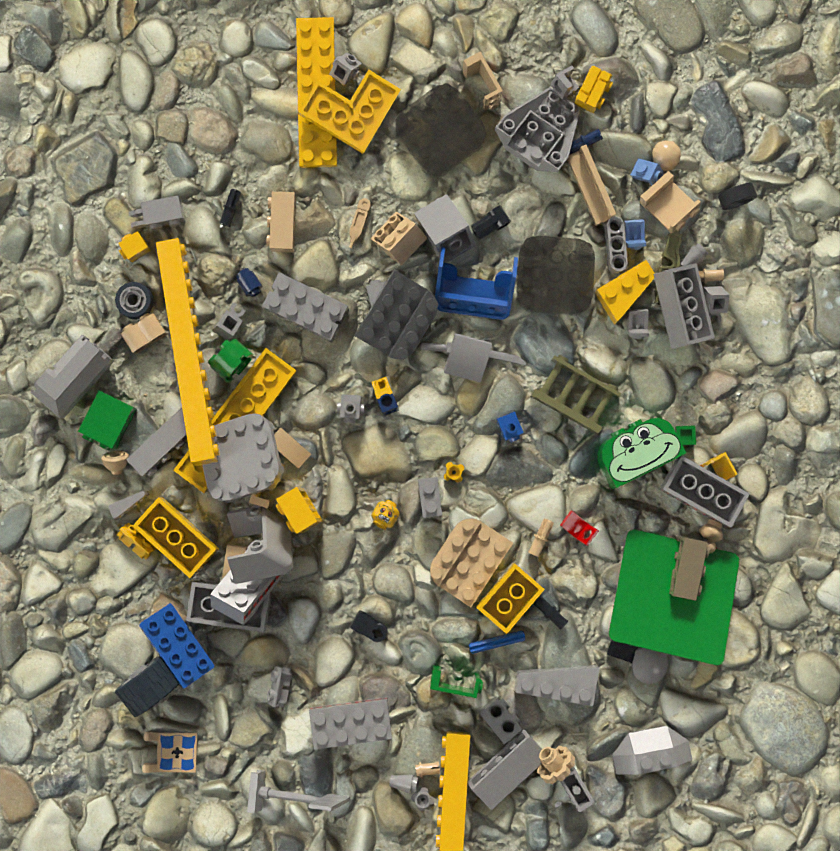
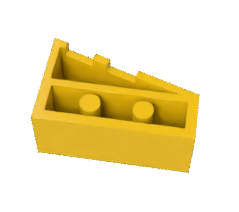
[595,260,655,325]

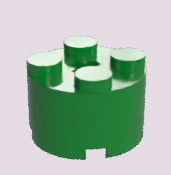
[208,339,254,383]

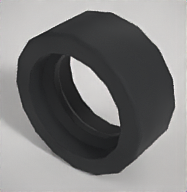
[718,182,757,210]

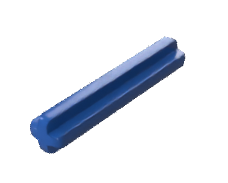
[469,630,526,654]

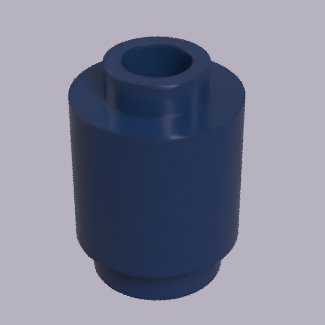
[236,268,263,297]

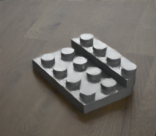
[355,269,438,360]

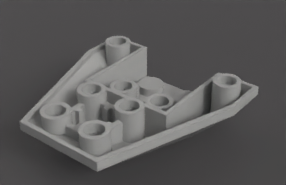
[495,87,581,172]

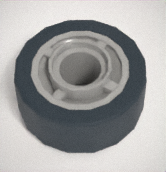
[115,282,154,320]

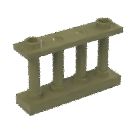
[530,355,622,435]

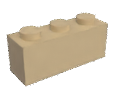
[266,192,296,252]

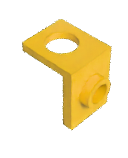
[700,452,738,480]

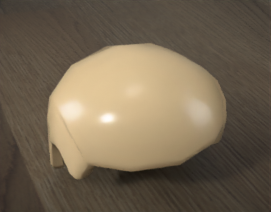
[652,140,681,172]

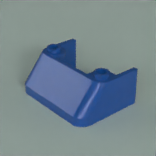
[435,247,518,320]

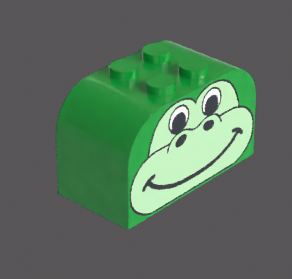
[597,418,686,489]

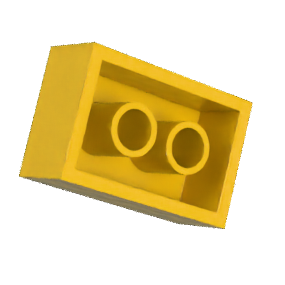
[476,563,545,634]

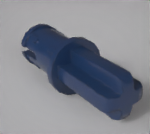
[569,129,603,155]

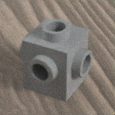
[329,53,362,85]
[337,394,365,423]

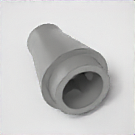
[680,243,708,266]
[390,775,419,794]

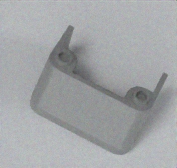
[227,505,294,584]

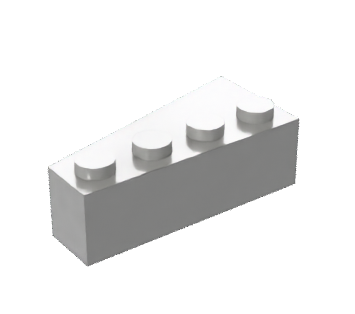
[514,665,600,706]

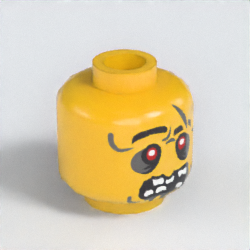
[371,500,400,530]

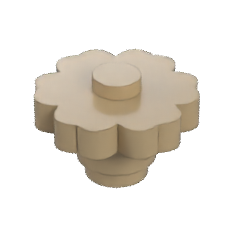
[537,746,575,784]

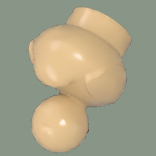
[699,520,723,554]

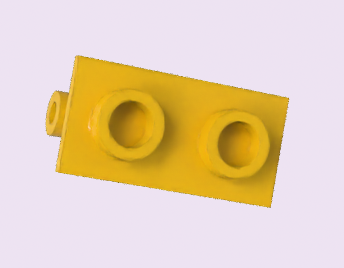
[117,523,157,560]

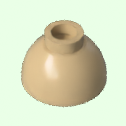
[101,451,129,475]

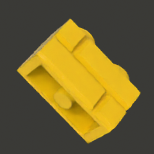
[574,66,613,113]

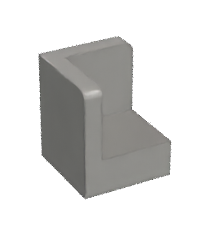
[550,66,579,99]

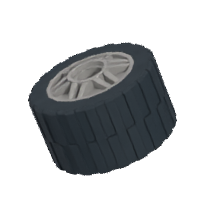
[115,656,179,717]

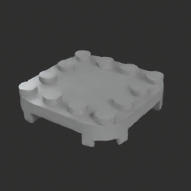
[203,414,284,503]

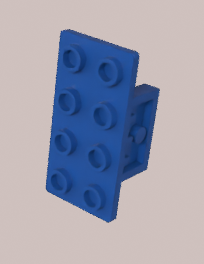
[139,603,215,689]

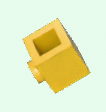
[118,231,151,262]

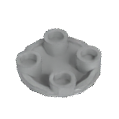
[632,648,668,684]

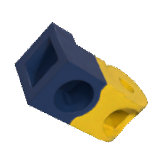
[372,377,400,417]

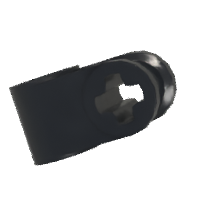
[350,610,388,642]

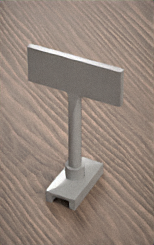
[247,770,351,814]

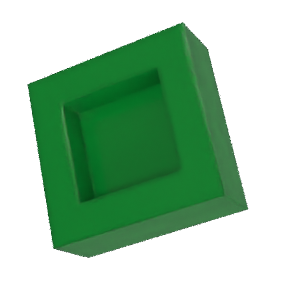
[675,426,696,445]

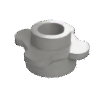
[411,787,434,811]

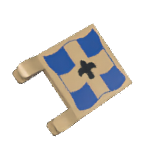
[142,731,198,773]

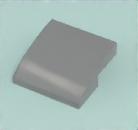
[444,333,492,382]

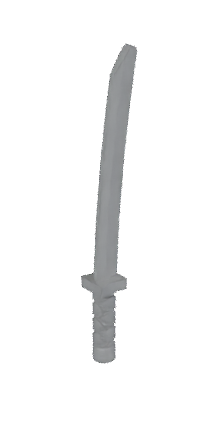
[420,342,526,365]

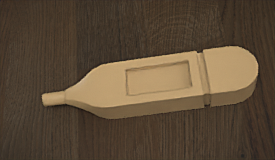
[349,198,371,249]

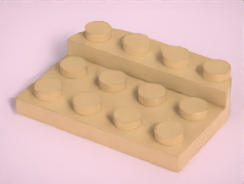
[430,519,513,607]

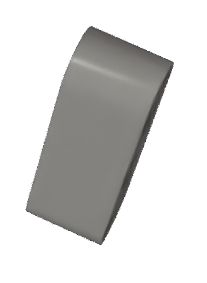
[605,217,628,275]

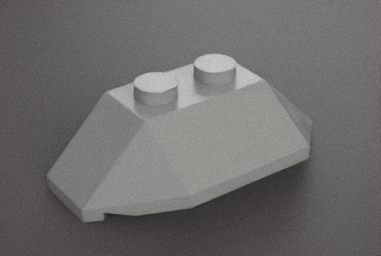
[612,725,692,775]

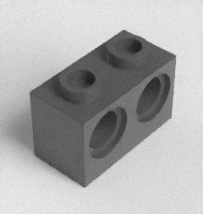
[479,696,522,744]

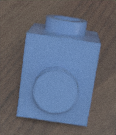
[630,158,663,186]
[624,219,646,250]

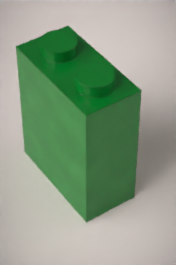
[78,390,137,451]

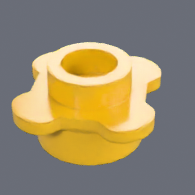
[444,462,464,483]

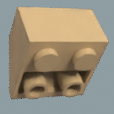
[371,212,427,265]

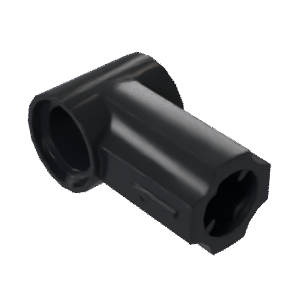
[471,205,511,240]

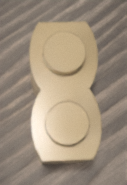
[121,313,167,355]

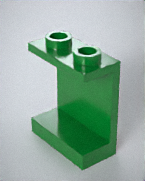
[430,665,483,698]

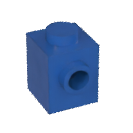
[496,412,524,443]

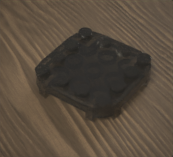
[395,83,486,177]
[515,236,595,316]

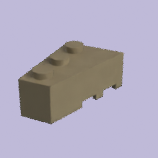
[669,535,710,600]

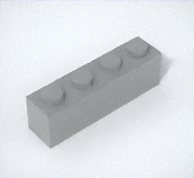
[126,407,187,477]

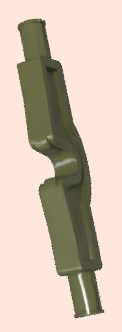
[654,230,683,305]

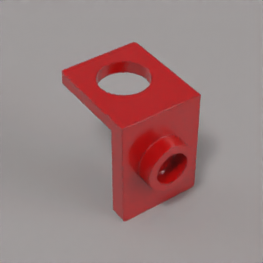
[560,510,599,546]

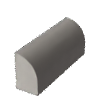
[467,729,542,810]

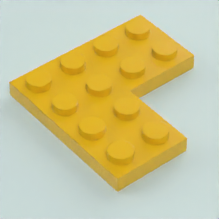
[298,69,401,154]

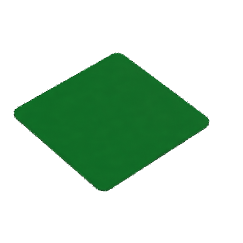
[609,529,739,666]

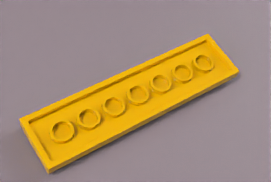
[296,17,337,168]
[173,348,297,493]

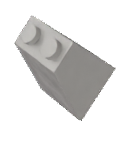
[414,194,475,263]

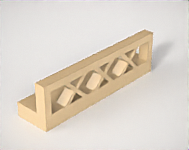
[567,145,616,226]

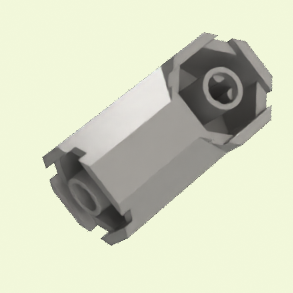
[31,335,114,419]

